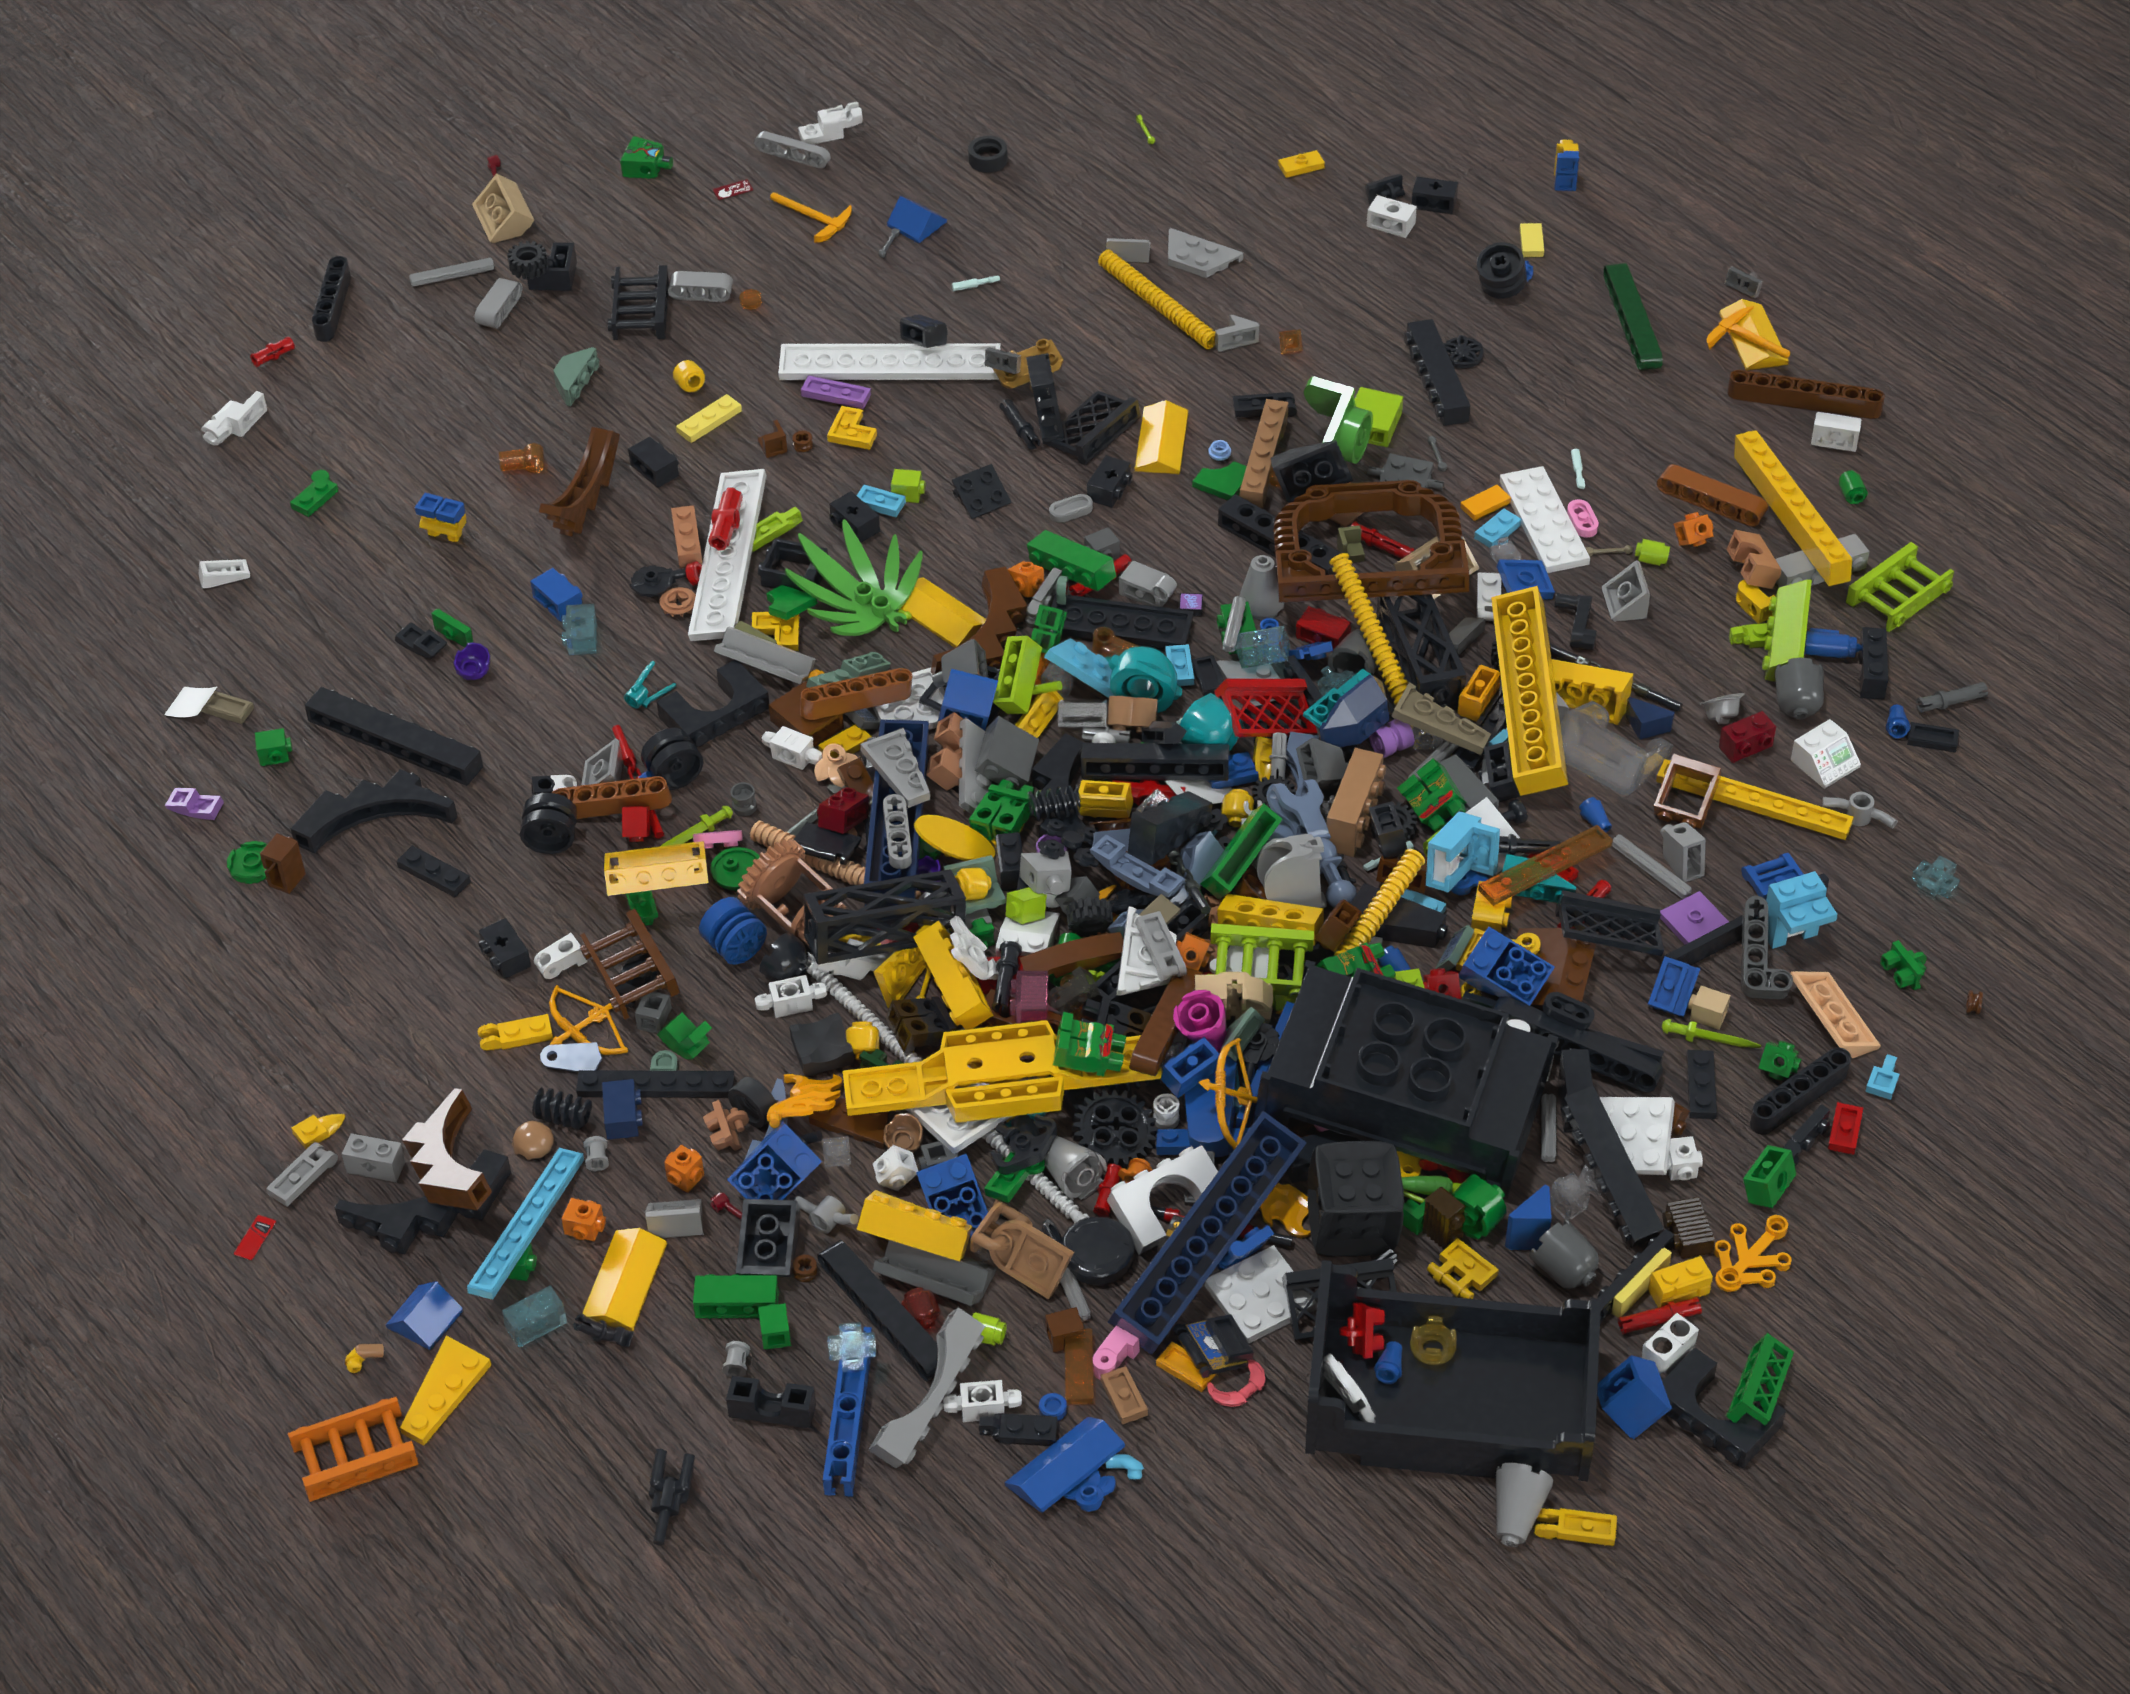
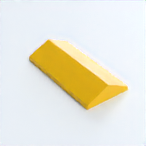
[1719,299,1789,371]
[1135,400,1188,474]
[900,577,986,648]
[582,1228,667,1331]

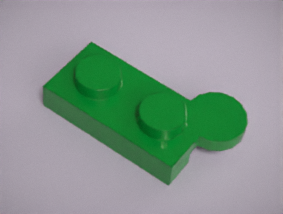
[290,470,338,517]
[984,1152,1045,1203]

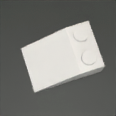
[996,911,1060,957]

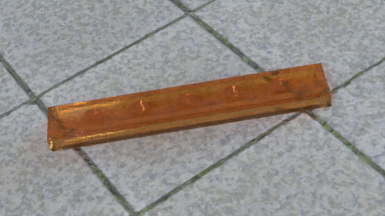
[1478,825,1613,906]

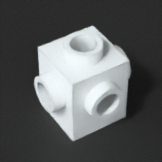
[1667,1136,1703,1180]
[873,1145,918,1191]

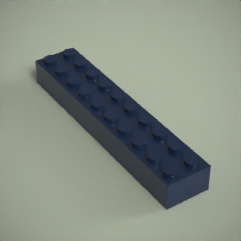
[864,719,929,906]
[1108,1111,1307,1355]

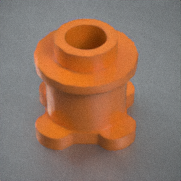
[1118,1158,1153,1184]

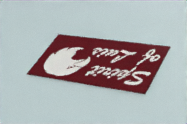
[712,179,753,200]

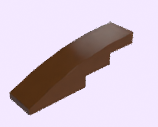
[1020,932,1124,983]

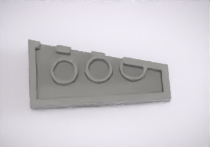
[959,718,993,814]
[861,728,930,808]

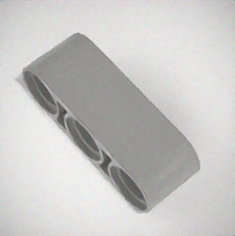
[668,271,733,302]
[475,278,522,328]

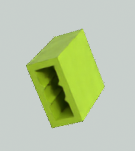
[1355,387,1403,447]

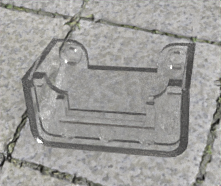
[1560,701,1673,795]

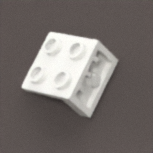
[1811,412,1861,452]

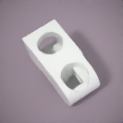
[534,933,587,979]

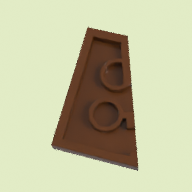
[809,1098,890,1150]

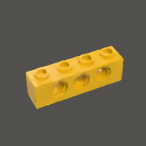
[1217,894,1324,946]

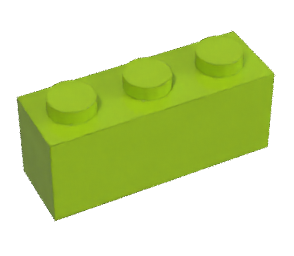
[993,636,1042,714]

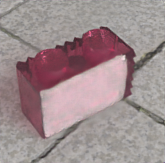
[1010,970,1048,1024]

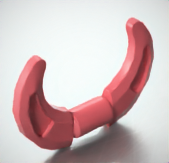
[1207,1359,1266,1407]

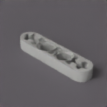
[754,131,831,168]
[883,794,912,869]

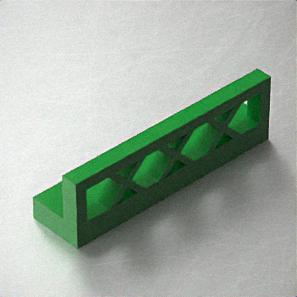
[1726,1333,1794,1425]

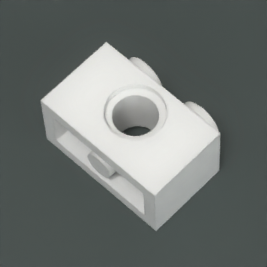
[1367,195,1417,238]

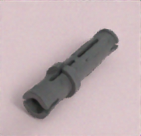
[1916,682,1988,713]

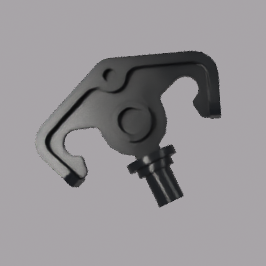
[990,1114,1057,1175]

